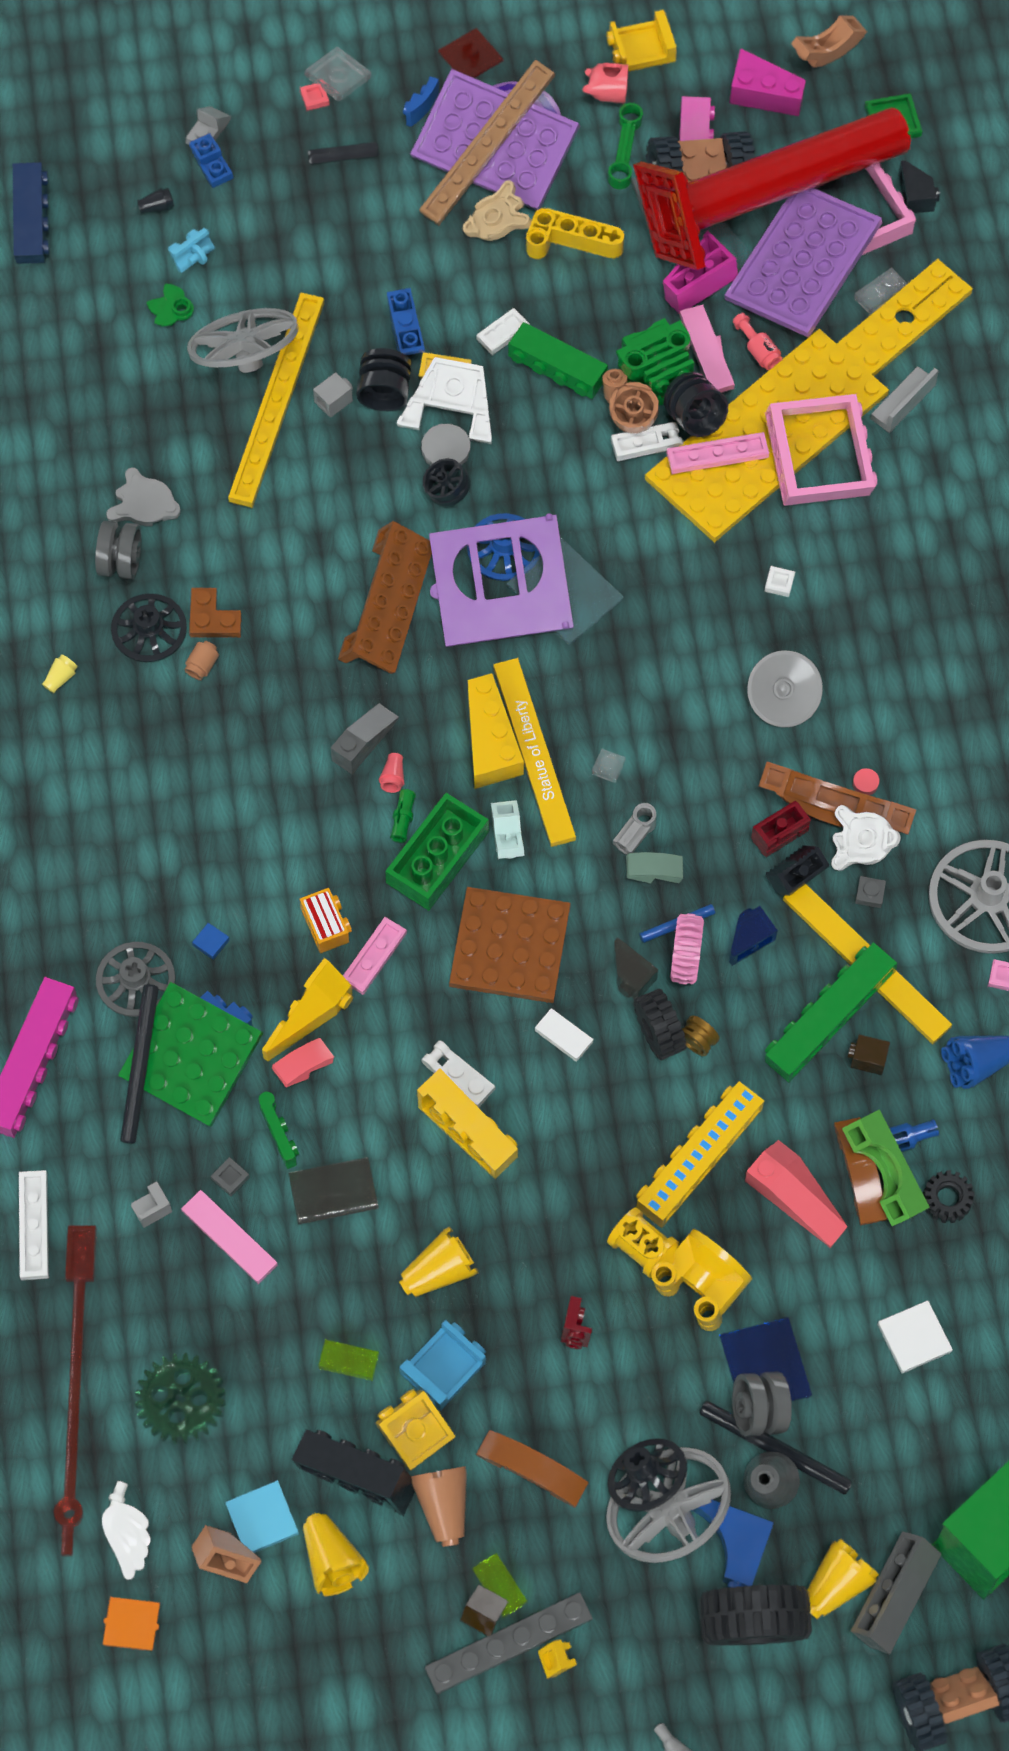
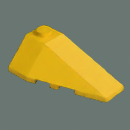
[262,958,353,1061]

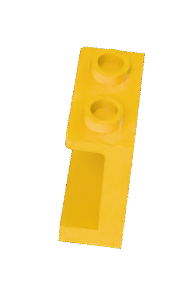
[606,10,677,72]

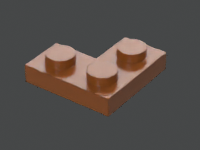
[189,588,242,637]

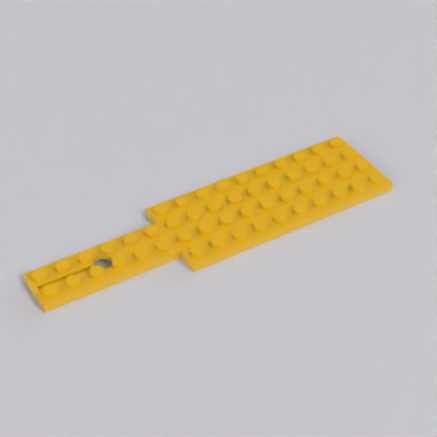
[645,259,973,543]

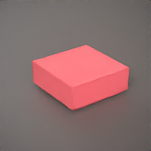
[300,82,329,111]

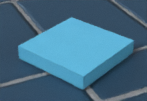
[225,1481,299,1553]

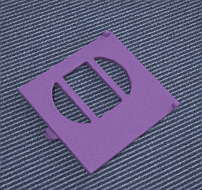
[429,513,573,647]

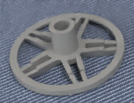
[187,308,298,372]
[929,840,1009,953]
[607,1448,731,1562]

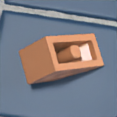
[191,1525,261,1583]

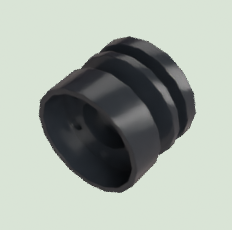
[356,348,411,412]
[664,372,729,437]

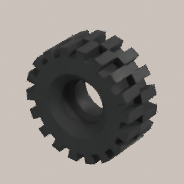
[633,989,687,1061]

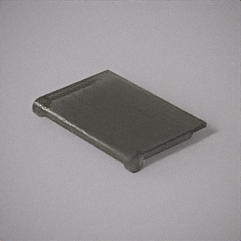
[289,1157,379,1225]

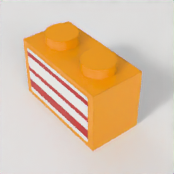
[299,888,352,953]

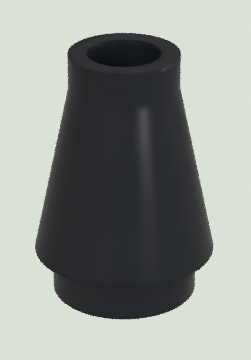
[137,187,175,214]

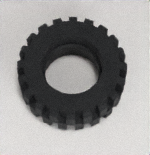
[699,1585,812,1646]

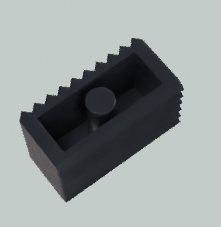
[766,845,829,896]

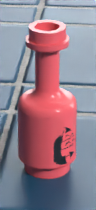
[733,313,782,370]

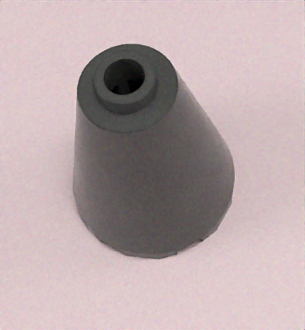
[743,1452,800,1509]

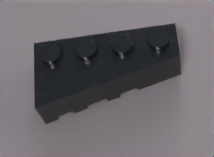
[291,1429,415,1516]

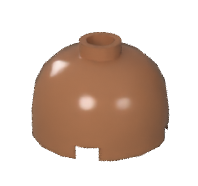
[609,382,659,433]

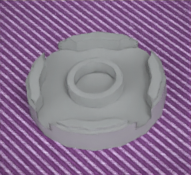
[422,424,470,465]

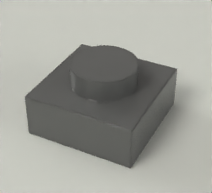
[855,876,886,908]
[211,1157,250,1197]

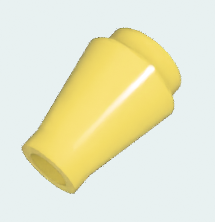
[42,654,78,693]

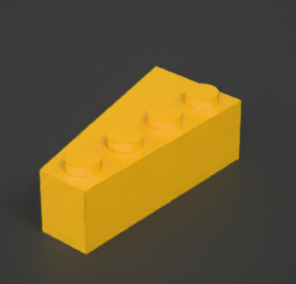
[417,1068,518,1179]

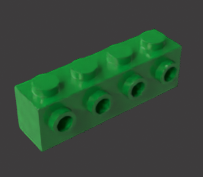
[508,322,608,400]

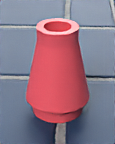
[379,753,404,793]

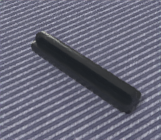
[308,142,379,164]

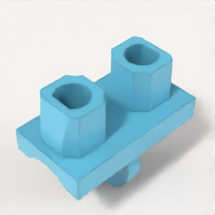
[168,228,215,273]

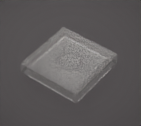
[305,46,372,101]

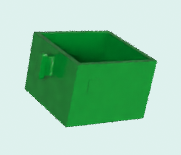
[932,1461,1009,1600]

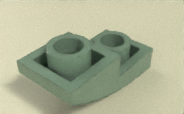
[626,852,683,884]

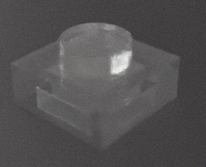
[592,749,626,783]

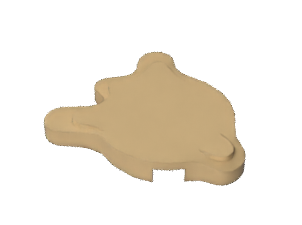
[463,180,532,240]

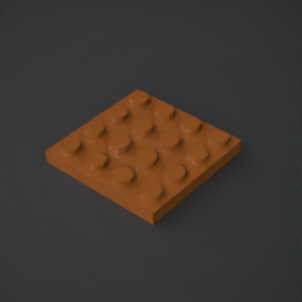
[449,887,571,1003]

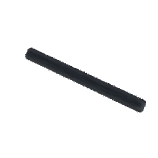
[120,984,159,1144]
[700,1401,852,1494]

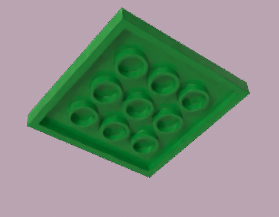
[118,982,263,1127]

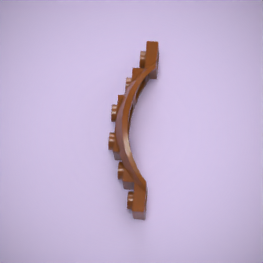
[759,762,916,835]

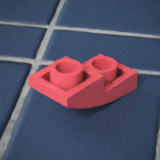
[272,1038,334,1087]

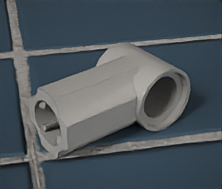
[613,803,656,854]

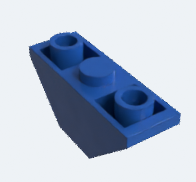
[387,288,425,355]

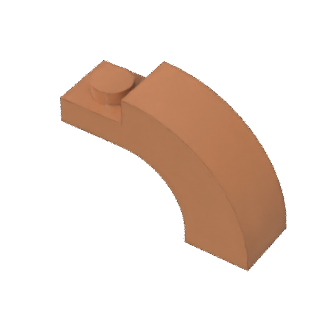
[791,16,867,67]

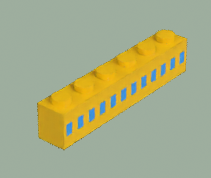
[636,1081,764,1228]

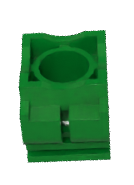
[616,318,694,406]

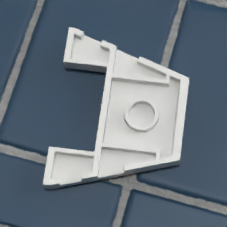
[397,357,492,444]

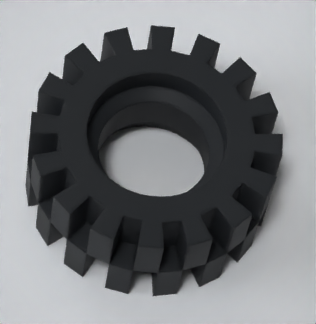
[923,1170,974,1224]

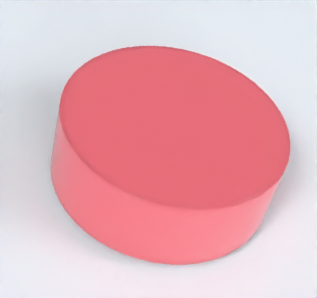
[853,769,879,795]

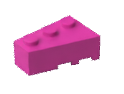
[730,49,806,116]
[679,97,715,141]
[663,230,738,314]

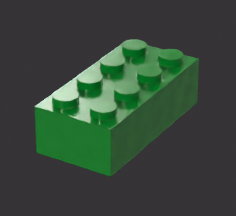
[385,793,489,911]

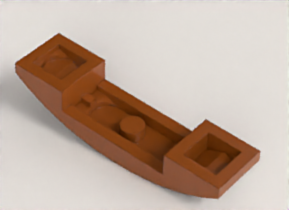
[834,1117,887,1226]
[476,1430,589,1508]

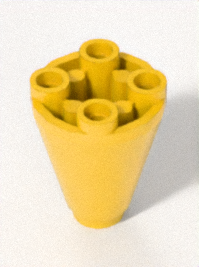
[807,1538,879,1619]

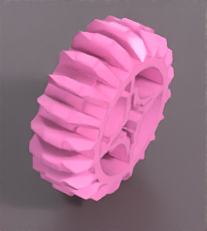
[670,913,704,985]

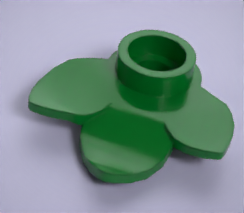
[147,284,194,326]

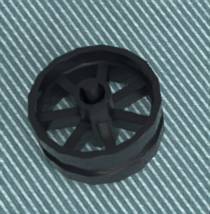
[422,458,471,507]

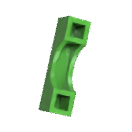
[842,1109,930,1226]

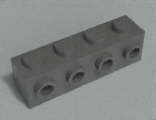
[851,1531,941,1654]

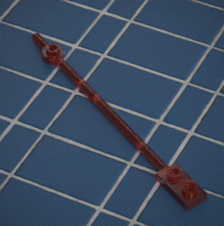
[54,1226,97,1557]

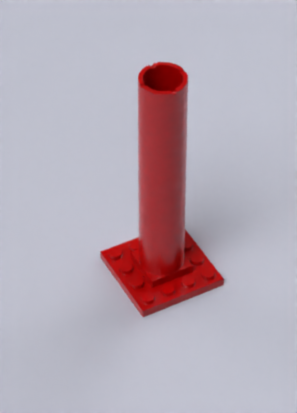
[633,107,911,270]

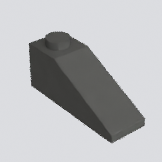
[331,703,399,775]

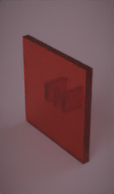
[438,28,503,78]

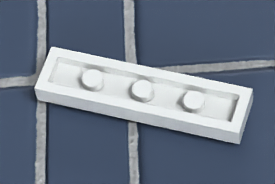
[19,1170,49,1280]

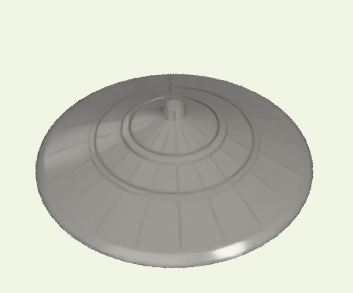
[747,650,823,727]

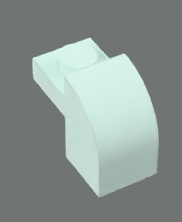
[491,800,524,859]

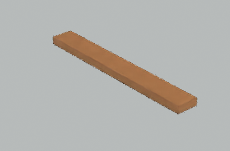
[419,60,555,226]

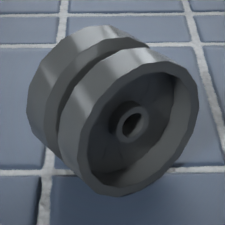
[95,520,142,580]
[732,1371,792,1437]

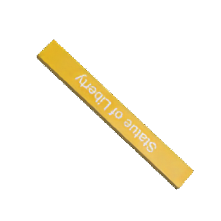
[493,658,576,847]

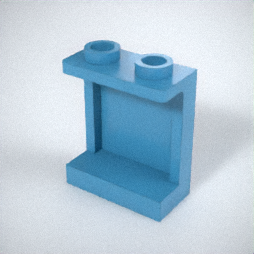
[399,1320,486,1411]

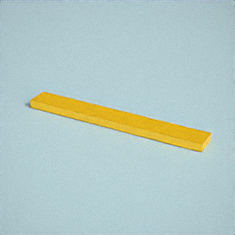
[783,884,953,1044]

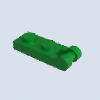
[259,1092,299,1169]

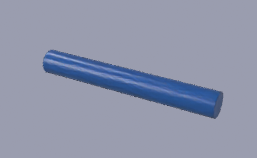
[639,904,715,943]

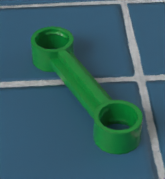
[608,103,643,189]

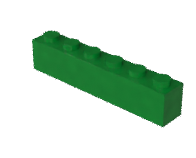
[765,942,897,1083]

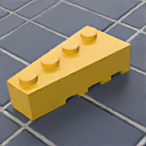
[468,673,524,789]

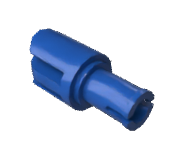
[889,1119,939,1152]

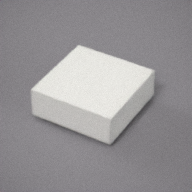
[764,566,795,597]

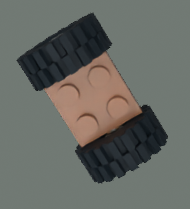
[645,131,756,182]
[892,1643,1009,1751]

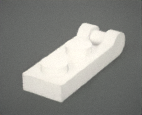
[611,422,684,461]
[421,1040,495,1108]

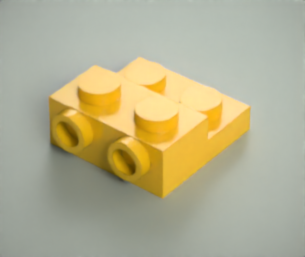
[375,1389,456,1470]

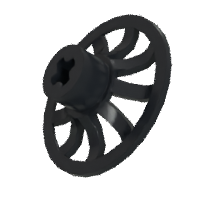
[111,593,187,662]
[608,1439,687,1512]

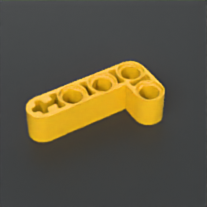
[526,208,624,259]

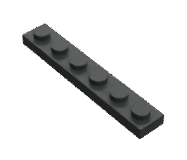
[425,1592,592,1695]

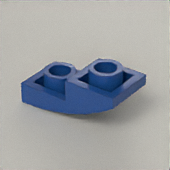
[403,77,439,127]
[189,133,233,188]
[200,991,253,1026]

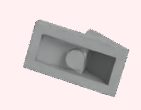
[186,106,231,144]

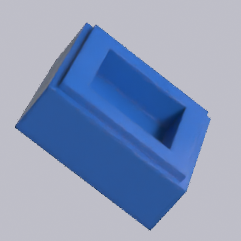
[192,923,230,960]

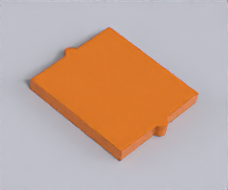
[103,1597,160,1651]

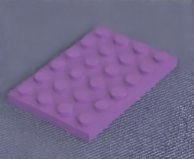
[411,69,580,211]
[724,188,882,338]

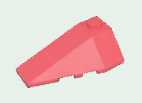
[745,1140,848,1248]

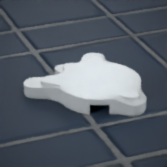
[831,805,900,871]

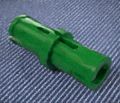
[390,789,416,843]

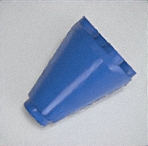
[941,1036,1009,1089]

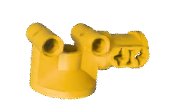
[607,1207,752,1331]

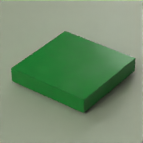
[864,93,922,138]

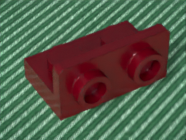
[560,1296,592,1349]

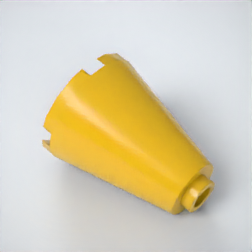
[399,1226,479,1297]
[303,1513,369,1596]

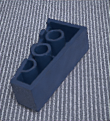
[12,162,50,264]

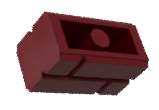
[751,800,811,857]

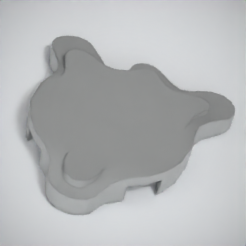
[106,468,181,526]

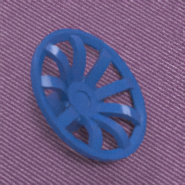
[467,513,541,581]

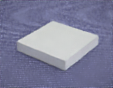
[877,1301,952,1374]

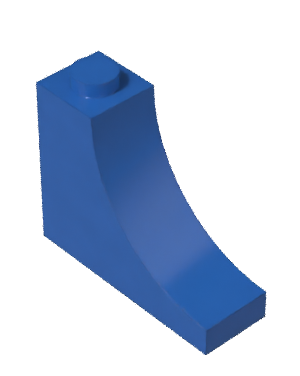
[691,1499,774,1588]

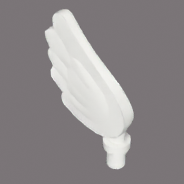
[102,1481,151,1580]

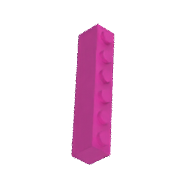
[0,977,79,1138]

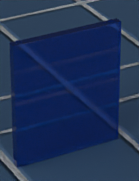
[719,1317,812,1402]

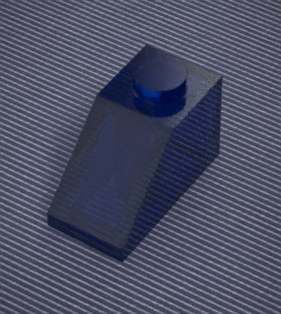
[729,906,778,966]

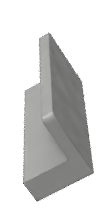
[870,366,939,433]

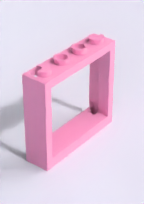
[814,163,916,255]
[765,394,877,506]

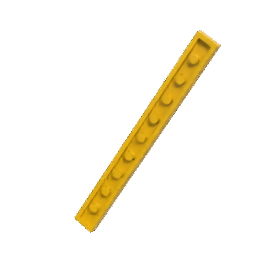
[228,293,324,508]

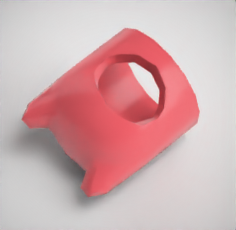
[583,63,628,103]

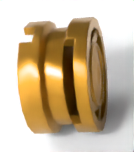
[681,1015,720,1056]

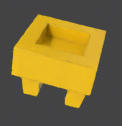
[538,1640,577,1679]

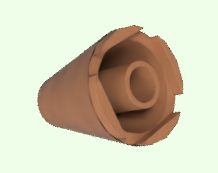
[411,1466,467,1547]

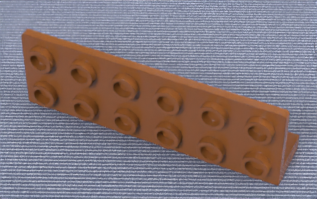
[338,521,432,674]

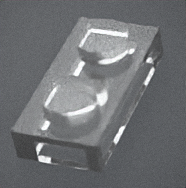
[854,268,907,314]

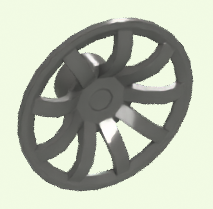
[96,942,175,1017]

